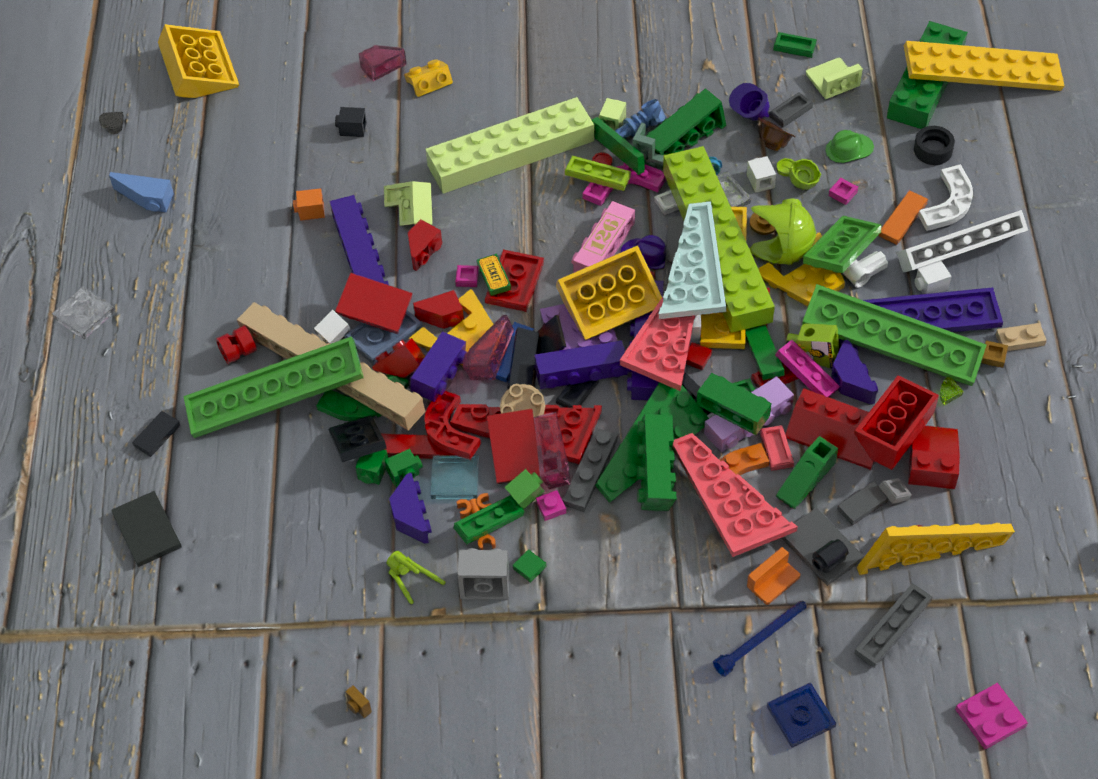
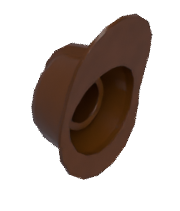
[758,117,796,151]

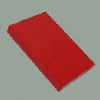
[484,249,544,312]
[335,273,413,334]
[487,409,543,484]

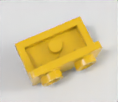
[404,59,453,97]

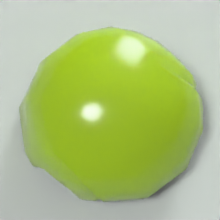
[789,159,821,190]

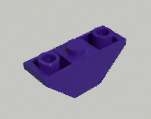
[831,340,878,405]
[389,473,432,544]

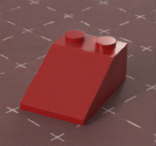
[908,426,960,489]

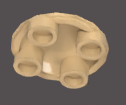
[500,384,545,424]

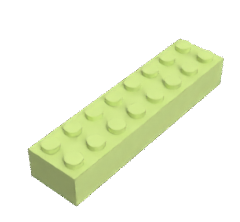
[426,97,594,194]

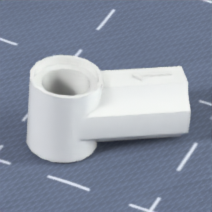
[843,251,888,288]

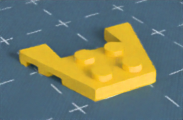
[758,232,845,307]
[409,289,502,368]

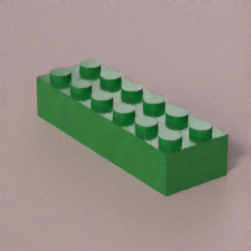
[887,21,968,129]

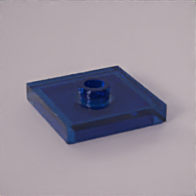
[767,682,836,748]

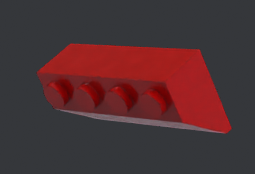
[854,375,939,470]
[785,388,875,470]

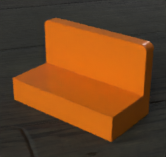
[747,547,801,605]

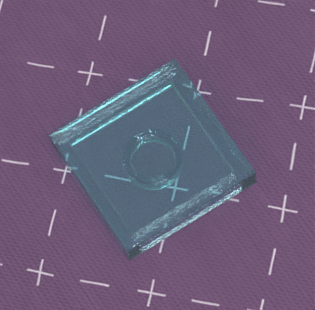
[431,456,479,499]

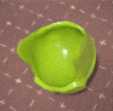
[750,199,816,265]

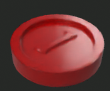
[592,152,612,166]

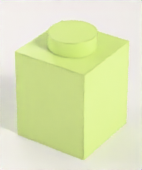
[599,98,626,131]

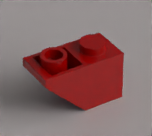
[408,219,442,271]
[372,338,425,378]

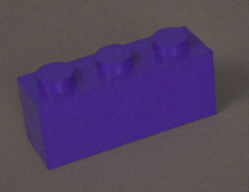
[410,331,468,402]

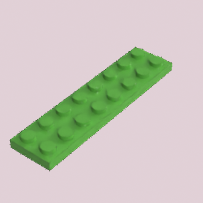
[801,284,987,386]
[183,336,364,438]

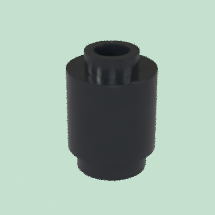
[812,539,849,573]

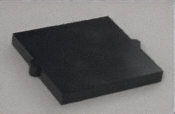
[536,315,566,354]

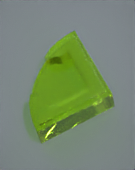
[940,377,963,405]

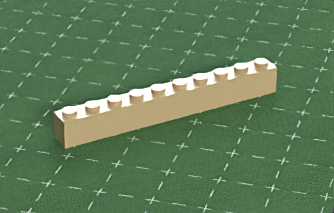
[237,302,426,431]

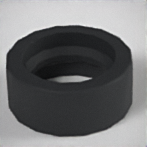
[913,125,955,165]

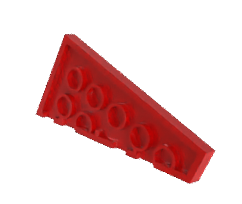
[450,404,602,464]

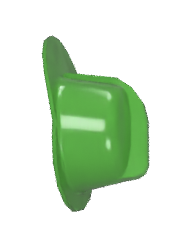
[825,130,874,163]

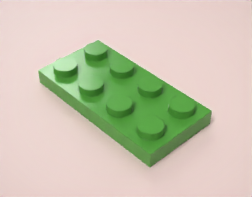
[803,216,881,273]

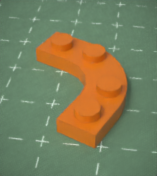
[720,443,769,475]

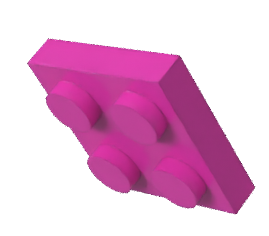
[955,683,1028,750]

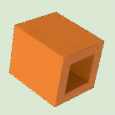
[293,188,325,221]

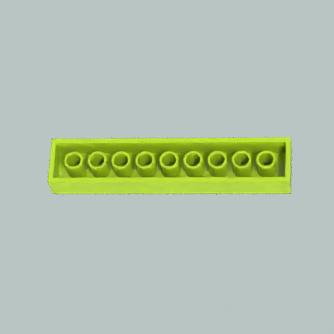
[663,146,775,333]

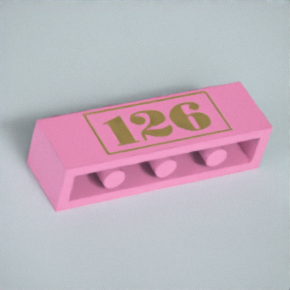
[571,201,635,273]

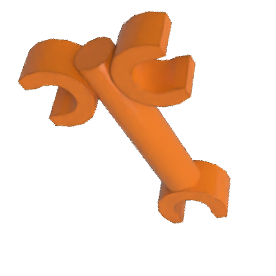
[456,493,496,550]

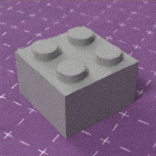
[457,548,510,600]

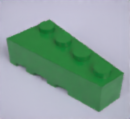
[646,88,727,156]
[637,414,677,511]

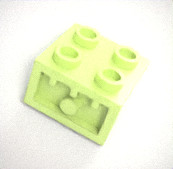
[806,58,863,99]

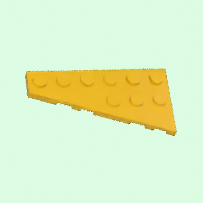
[857,523,1015,575]

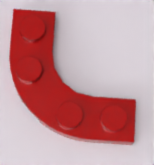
[425,391,481,460]

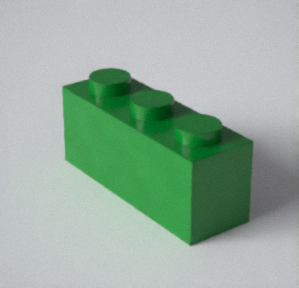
[697,373,772,435]

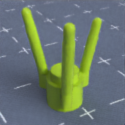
[386,551,446,604]

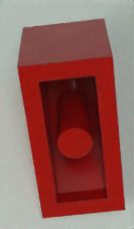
[413,290,464,329]

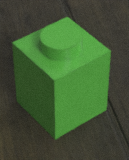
[505,469,545,509]

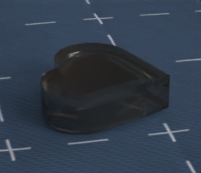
[99,112,124,134]

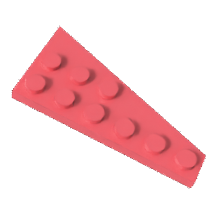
[620,295,695,391]
[672,433,798,557]

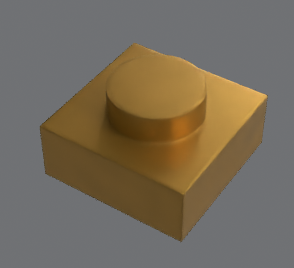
[981,341,1008,368]
[345,685,372,718]

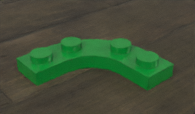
[316,374,409,422]

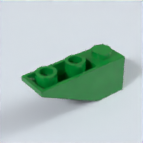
[776,436,838,509]

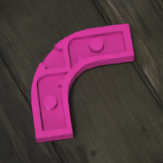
[583,163,666,206]

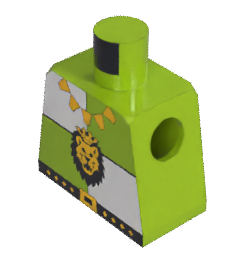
[786,323,840,369]

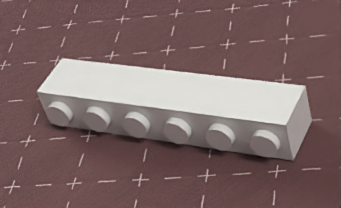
[896,210,1028,273]

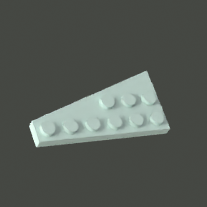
[659,201,726,319]

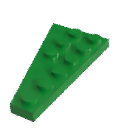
[595,382,710,503]

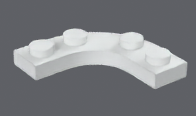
[918,164,973,231]

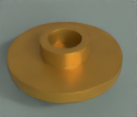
[750,213,776,235]

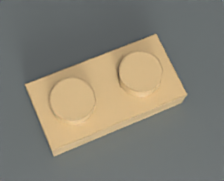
[995,323,1047,351]

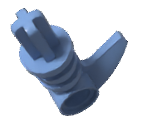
[615,99,666,139]

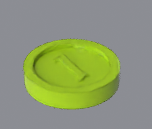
[776,158,795,177]

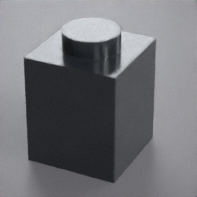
[335,107,367,137]

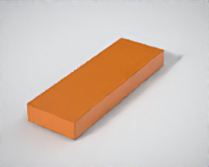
[878,190,928,245]

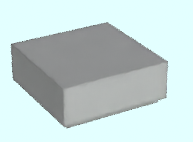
[879,478,912,504]

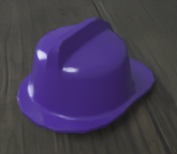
[729,83,770,121]
[621,235,666,270]

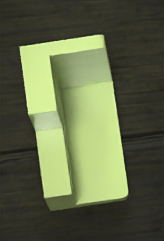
[384,181,432,226]

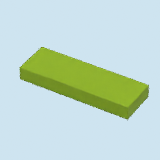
[565,156,631,191]

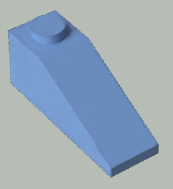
[109,172,174,212]

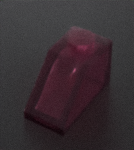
[359,45,406,81]

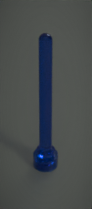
[713,601,807,677]

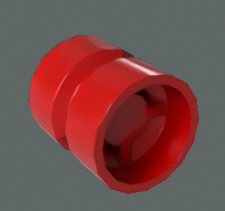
[216,325,257,364]

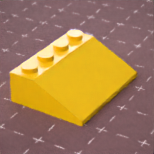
[158,24,239,98]
[555,245,662,340]

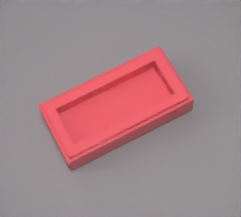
[760,425,794,471]

